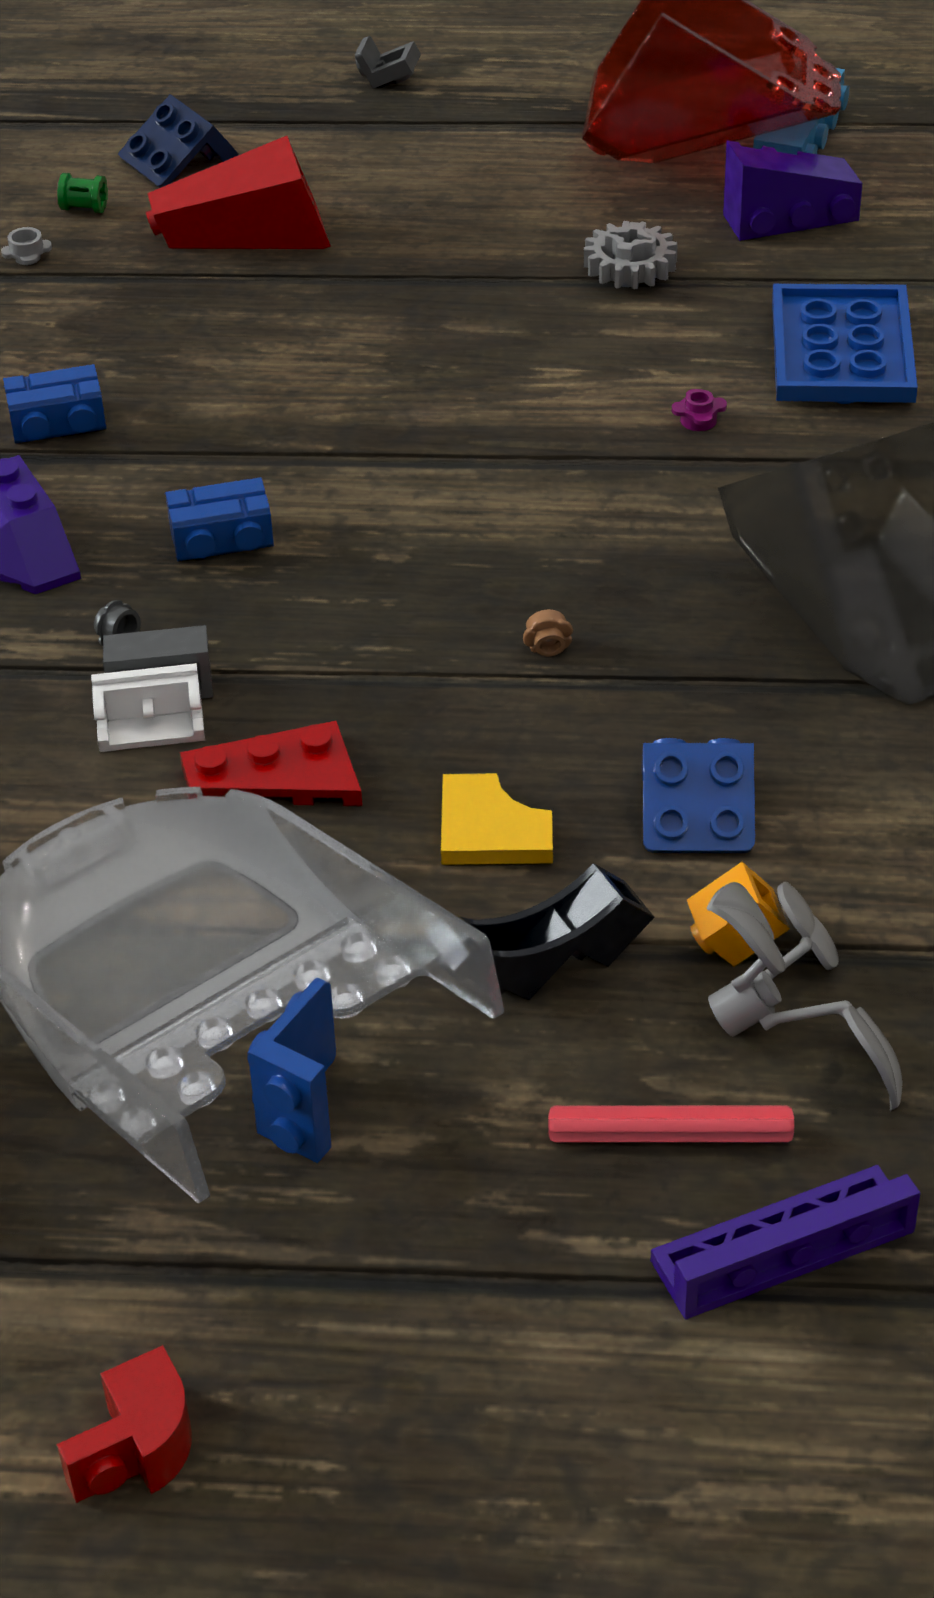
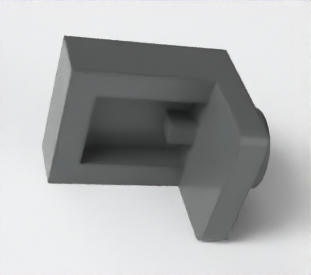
[355,36,421,88]

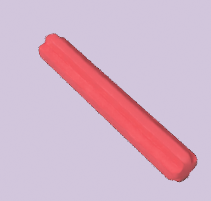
[548,1105,794,1143]

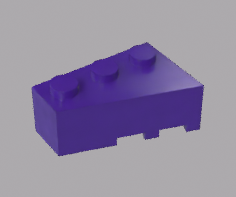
[723,140,863,241]

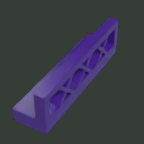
[650,1165,920,1320]

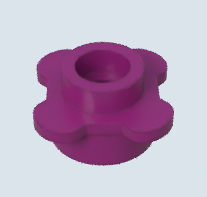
[672,389,727,431]

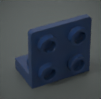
[118,94,239,188]

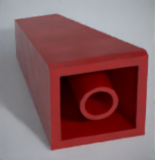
[145,135,331,249]

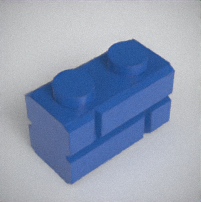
[3,364,106,444]
[165,477,274,561]

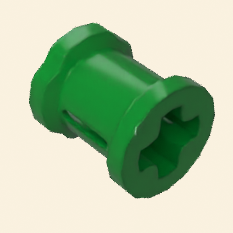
[57,173,108,213]

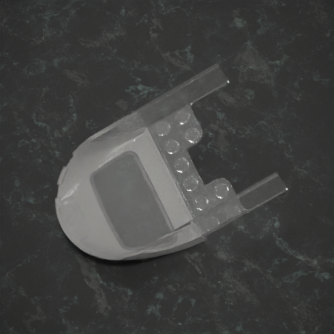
[0,787,504,1203]

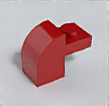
[57,1345,192,1503]

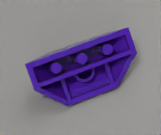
[0,455,81,594]

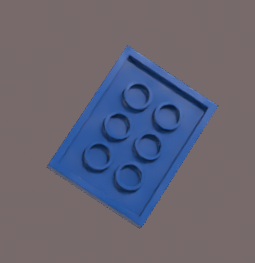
[772,283,918,404]

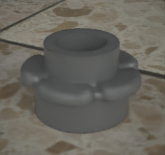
[94,600,141,646]

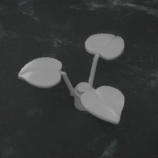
[707,881,903,1111]

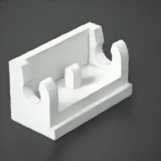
[91,663,205,752]

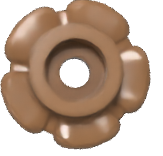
[523,609,573,657]

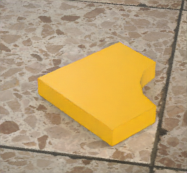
[441,773,553,865]

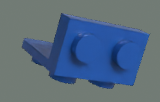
[642,738,755,853]
[247,978,336,1163]

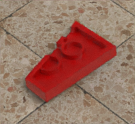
[180,721,362,806]

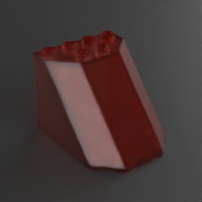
[582,0,841,163]

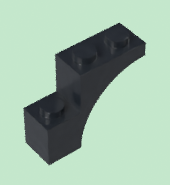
[432,863,655,1000]

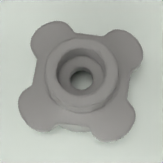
[1,227,52,265]

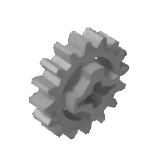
[584,221,677,289]

